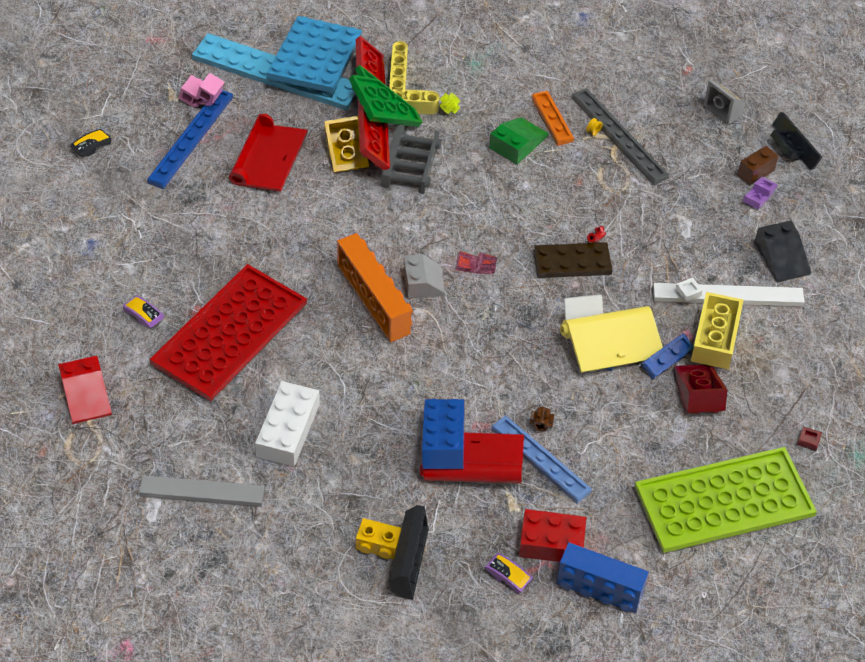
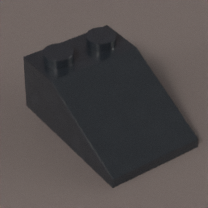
[754,220,811,283]

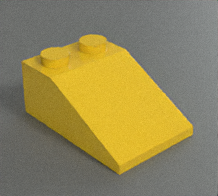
[324,116,369,173]

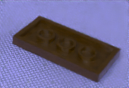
[534,242,613,278]

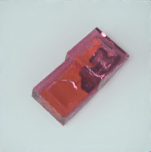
[456,251,497,274]

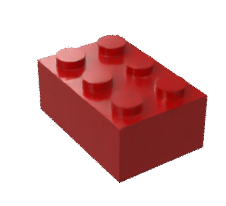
[519,509,587,562]

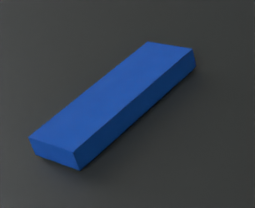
[641,333,694,380]

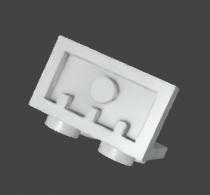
[564,294,603,340]

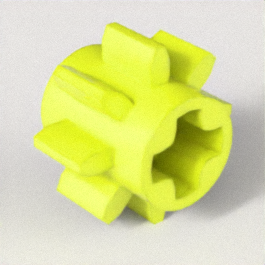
[440,92,461,114]

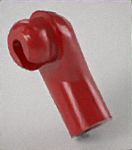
[587,226,606,243]

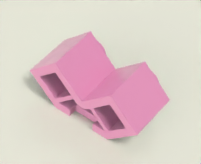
[178,73,224,107]

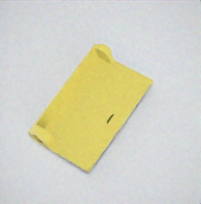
[560,306,663,373]

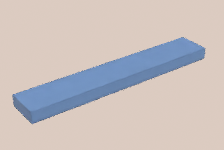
[491,415,592,504]

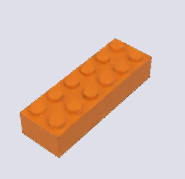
[337,233,413,343]

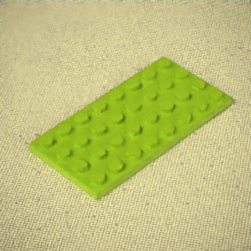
[635,447,817,553]

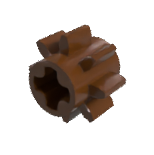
[530,407,555,432]

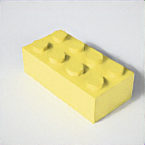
[691,292,744,370]

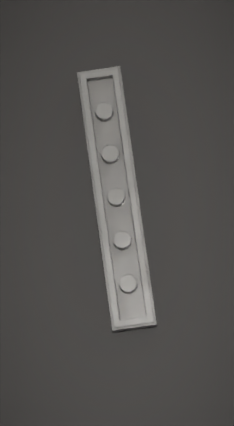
[139,475,265,507]

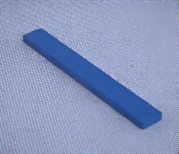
[147,90,233,189]

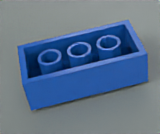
[422,399,465,469]
[557,542,649,613]

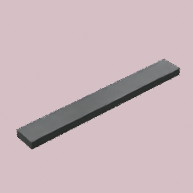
[572,88,669,185]

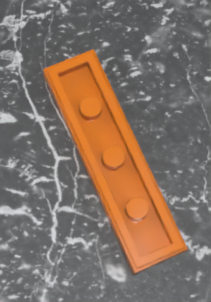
[531,90,574,146]

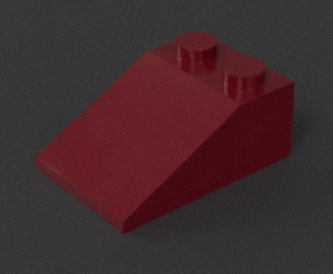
[674,364,728,414]

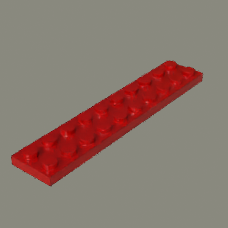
[355,36,390,170]

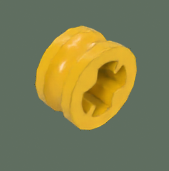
[586,118,602,136]

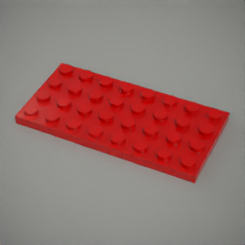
[149,264,307,402]

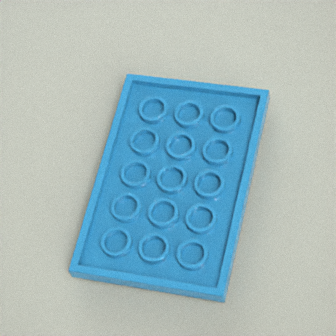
[267,16,362,93]

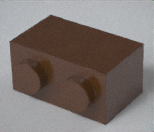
[737,146,778,186]

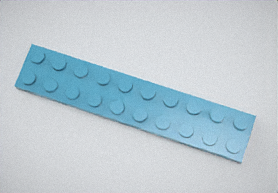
[192,33,357,111]

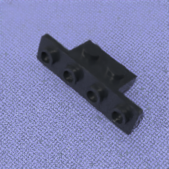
[770,112,822,170]

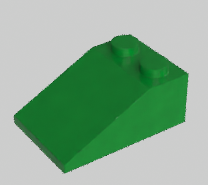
[489,117,549,165]

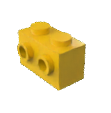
[356,518,401,559]

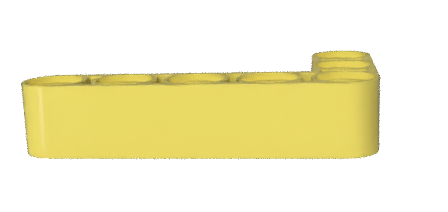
[389,41,439,114]

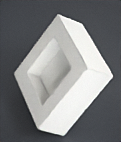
[676,278,703,301]

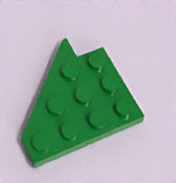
[349,65,423,127]

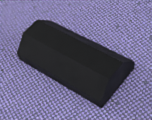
[389,505,429,600]

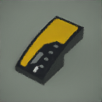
[70,129,112,157]

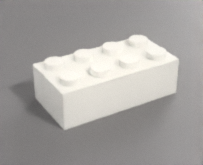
[255,381,320,467]

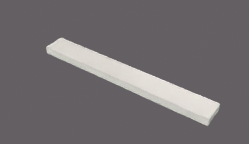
[653,283,805,307]

